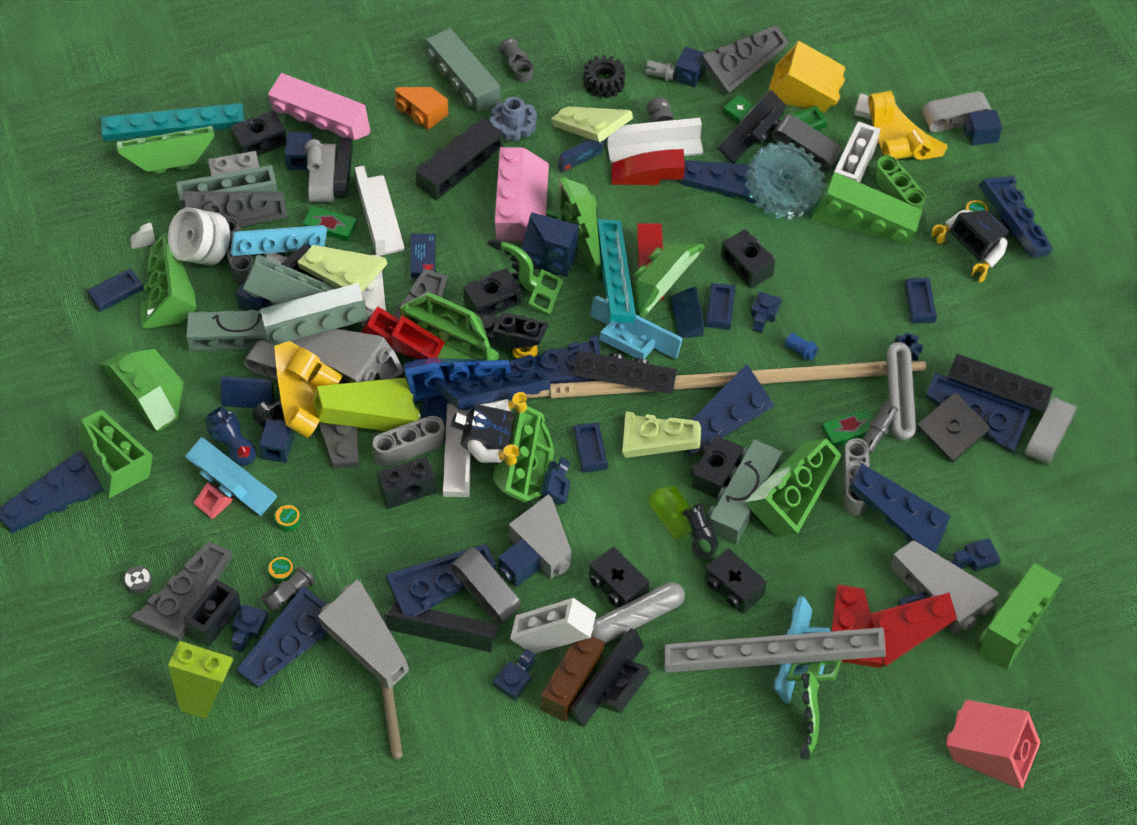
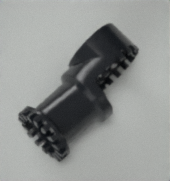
[252,400,285,428]
[681,503,719,559]

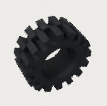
[583,55,625,98]

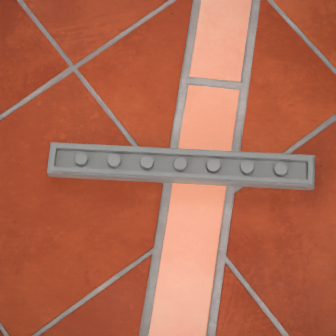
[665,628,886,673]

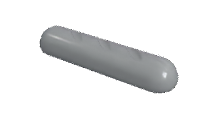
[886,342,916,440]
[591,582,685,644]

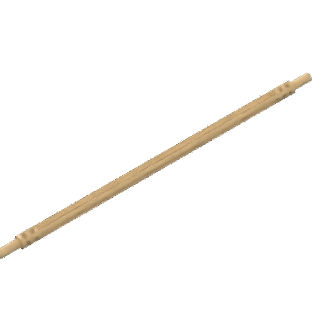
[526,361,926,399]

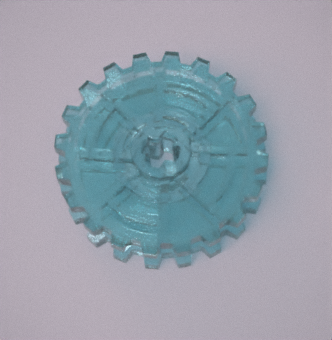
[744,141,825,220]

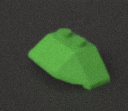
[117,126,214,173]
[631,244,705,318]
[400,292,490,360]
[100,349,184,433]
[493,406,555,503]

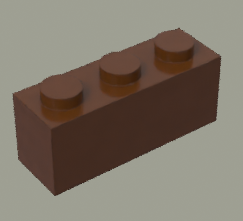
[541,635,604,722]

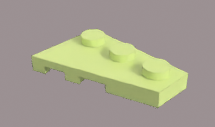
[551,107,633,142]
[298,245,387,293]
[622,411,701,458]

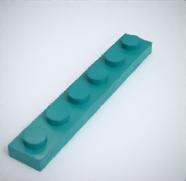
[101,103,245,141]
[597,219,636,323]

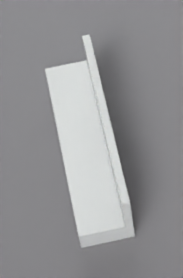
[606,118,703,163]
[355,166,404,255]
[443,404,473,497]

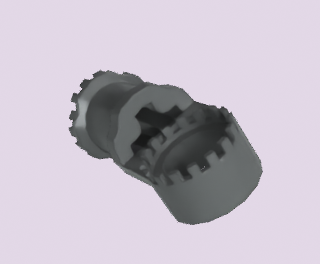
[498,37,534,82]
[261,566,315,611]

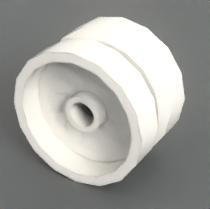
[168,207,230,266]

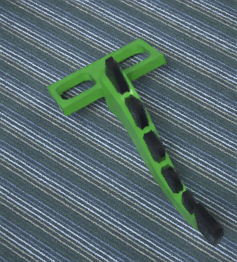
[487,239,563,316]
[787,660,841,760]

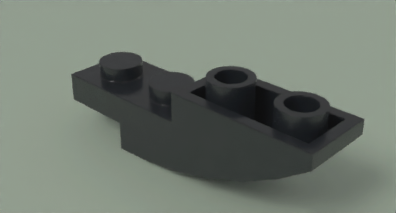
[474,312,549,349]

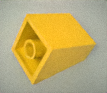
[768,41,845,113]

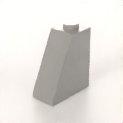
[509,494,571,579]

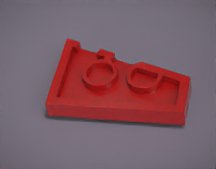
[831,584,883,668]
[870,592,957,667]

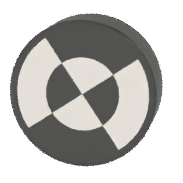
[124,566,152,594]

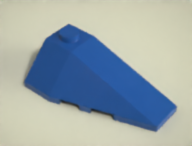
[404,358,511,402]

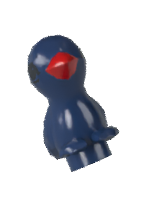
[205,406,256,466]

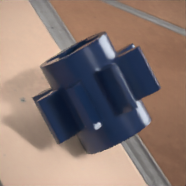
[892,332,923,361]

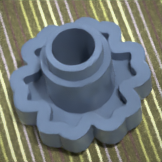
[490,97,537,141]

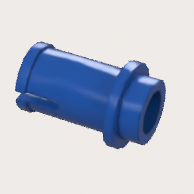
[785,333,818,360]

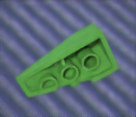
[559,177,601,281]
[140,232,196,329]

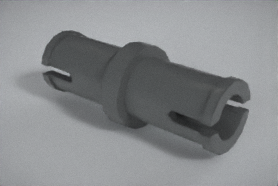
[862,401,899,454]

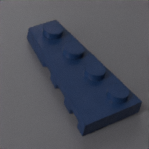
[681,160,777,209]
[509,335,600,384]
[0,451,105,533]
[848,463,951,553]
[386,544,496,617]

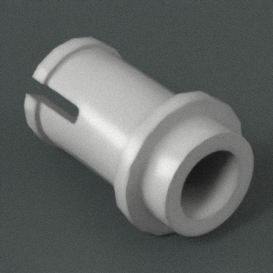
[646,60,675,81]
[304,139,323,172]

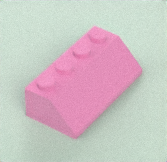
[268,73,370,140]
[495,147,549,241]

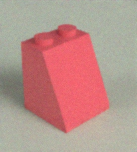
[946,700,1040,789]

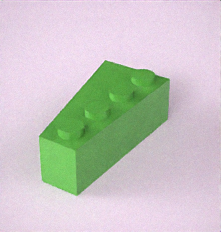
[811,172,922,245]
[744,438,842,537]
[979,563,1063,670]

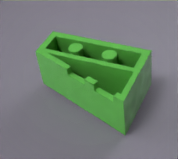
[78,410,153,499]

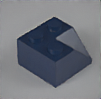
[522,212,578,277]

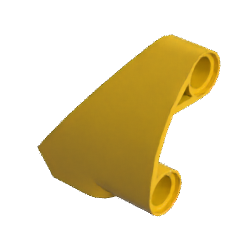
[868,91,948,160]
[274,341,342,438]

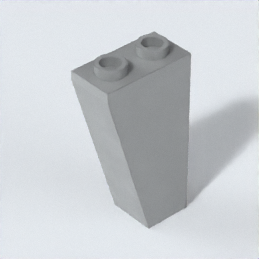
[291,329,393,383]
[890,540,999,635]
[318,580,409,690]

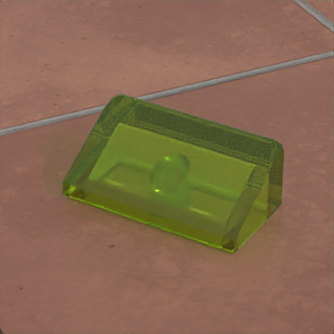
[648,486,692,539]

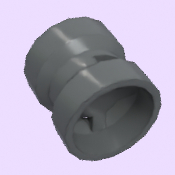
[647,97,674,122]

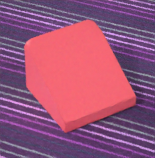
[193,482,234,519]

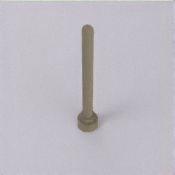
[380,681,402,760]

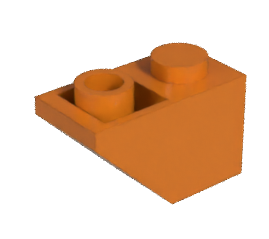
[395,87,448,130]

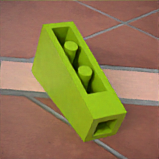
[313,377,420,431]
[168,641,233,719]

